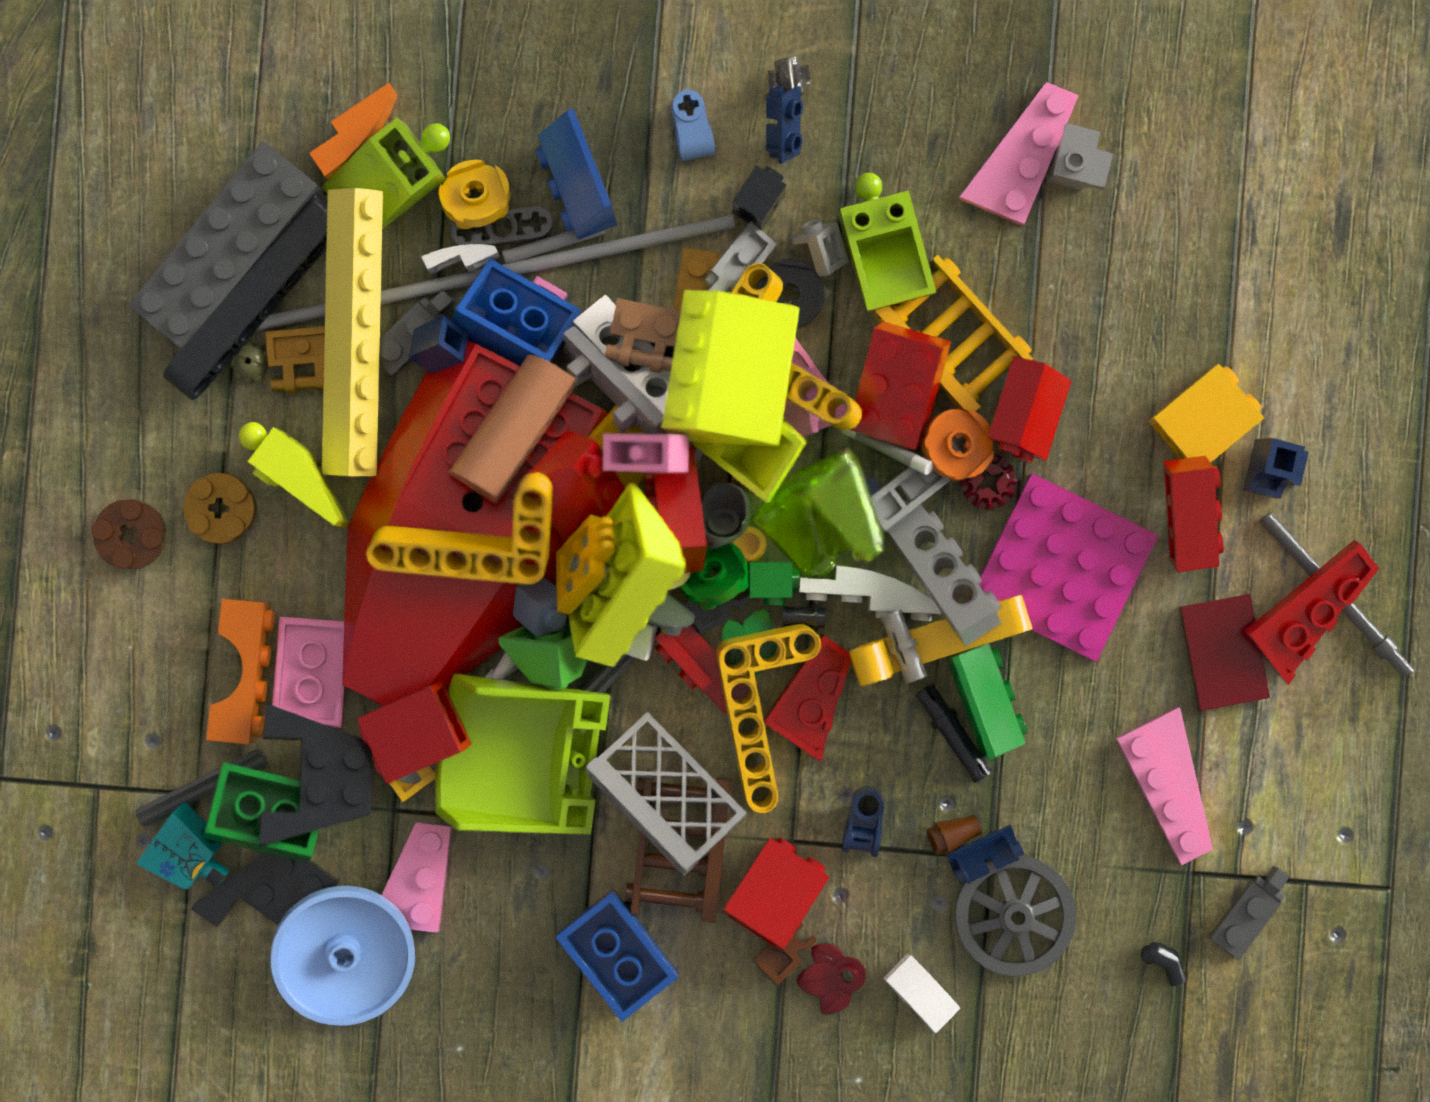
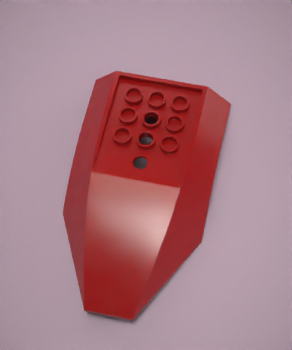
[342,342,608,706]

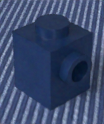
[408,315,469,374]

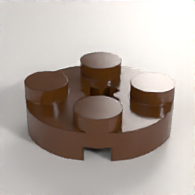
[91,499,166,569]

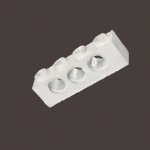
[573,294,671,414]

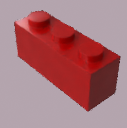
[1163,456,1224,573]

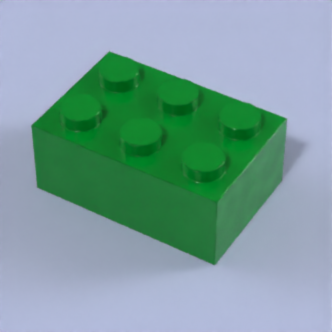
[202,762,319,863]

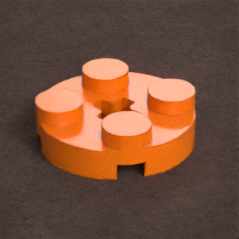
[921,409,994,482]

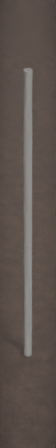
[256,215,735,332]

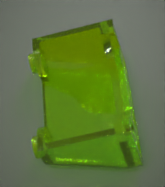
[751,448,884,578]

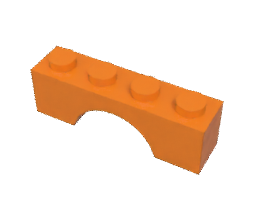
[206,598,275,745]

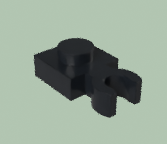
[685,596,750,635]

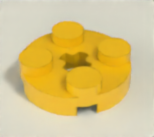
[439,160,511,229]

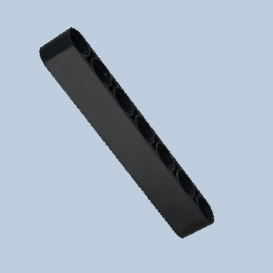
[163,192,328,400]

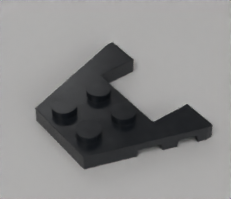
[259,705,372,847]
[191,853,339,927]

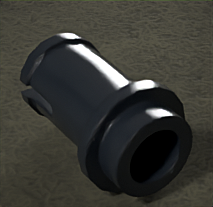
[783,604,825,632]

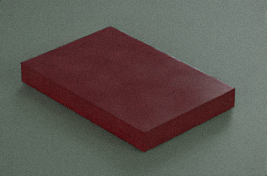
[1179,594,1270,711]

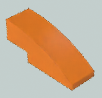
[309,83,398,180]

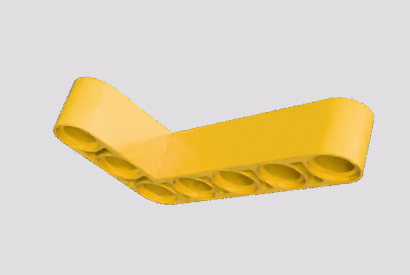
[731,263,861,431]
[366,473,552,584]
[849,595,1033,686]
[716,624,821,813]

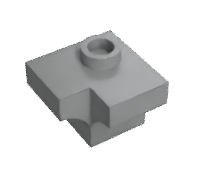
[1047,123,1113,191]

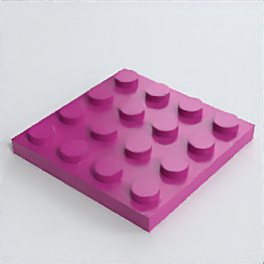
[968,473,1158,662]

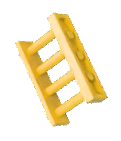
[873,255,1033,412]

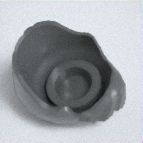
[701,482,752,549]

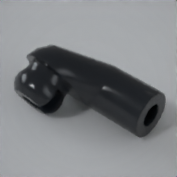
[1141,942,1187,986]

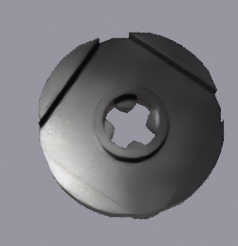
[757,259,825,330]

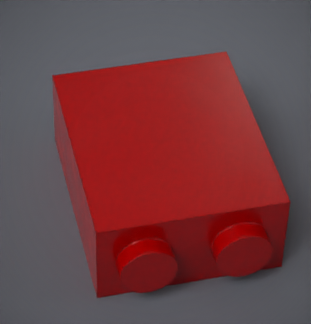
[988,356,1072,463]
[357,680,472,784]
[721,837,830,952]

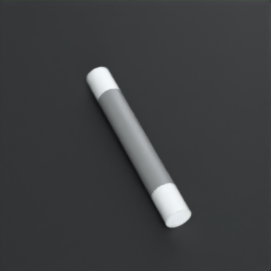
[842,430,933,475]

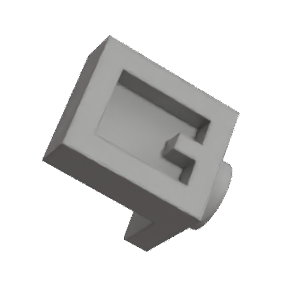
[791,220,849,276]

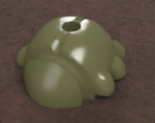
[230,340,268,384]

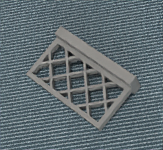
[585,712,747,876]

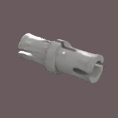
[880,609,927,684]

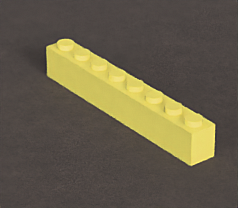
[322,188,383,476]

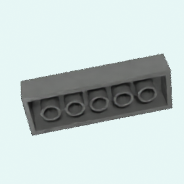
[128,141,324,349]

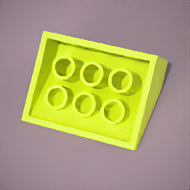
[662,290,799,446]
[568,482,685,667]

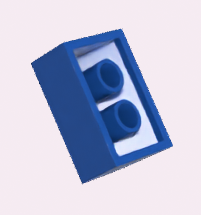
[535,109,617,240]
[452,258,582,366]

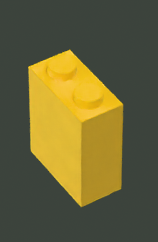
[1147,364,1264,463]

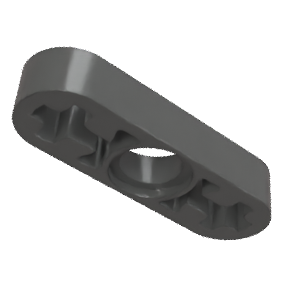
[451,206,553,246]

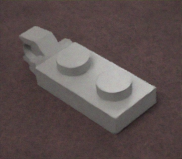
[704,221,777,293]

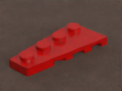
[1245,540,1379,685]

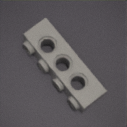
[886,504,1002,647]

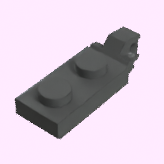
[379,290,455,377]
[1208,866,1290,960]

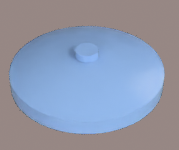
[271,886,415,1026]

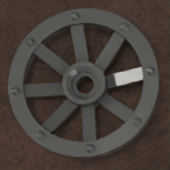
[955,855,1076,976]

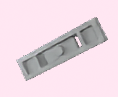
[563,326,667,435]
[860,437,966,533]

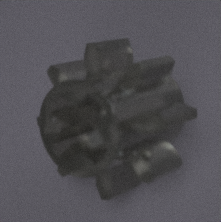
[767,57,811,96]

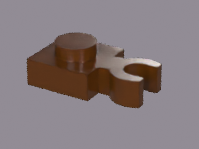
[752,923,816,986]

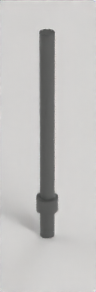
[1260,512,1414,678]

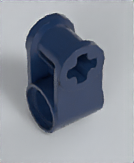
[841,786,884,857]

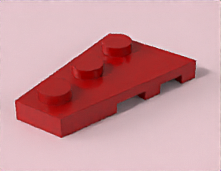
[763,634,851,762]

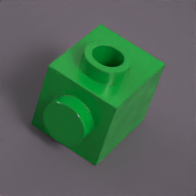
[749,562,799,605]

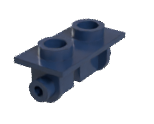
[766,86,803,164]
[946,825,1024,884]

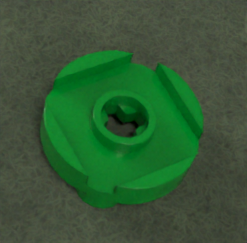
[680,543,750,610]

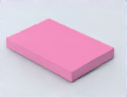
[272,616,346,728]

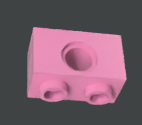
[603,434,689,472]

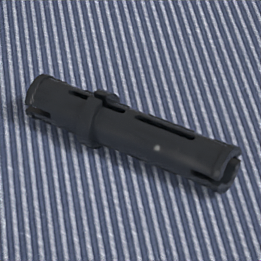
[915,683,993,783]

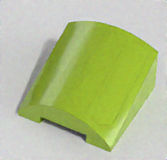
[435,673,610,835]

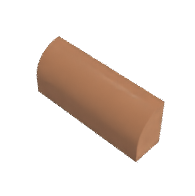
[448,355,576,504]

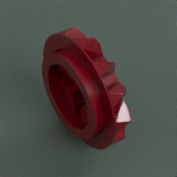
[960,454,1017,510]

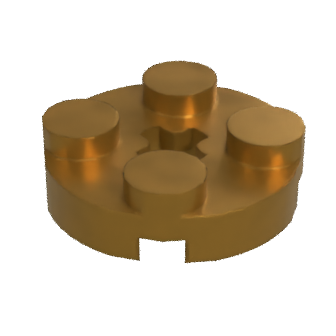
[183,473,256,544]

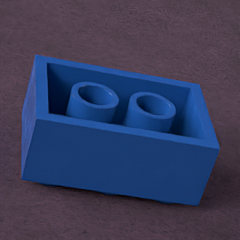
[555,888,679,1022]

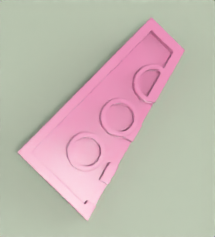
[959,82,1079,226]
[1115,707,1213,865]

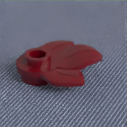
[797,943,866,1014]

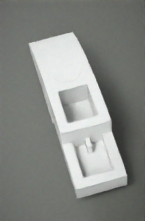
[798,566,941,621]

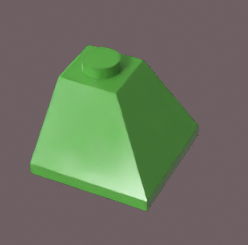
[499,621,587,690]

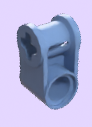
[672,90,716,162]

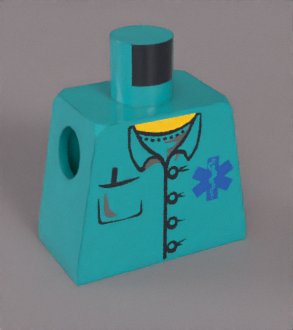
[136,802,230,889]

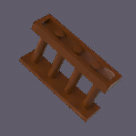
[625,769,731,923]

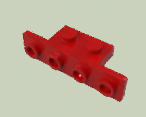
[654,625,749,715]

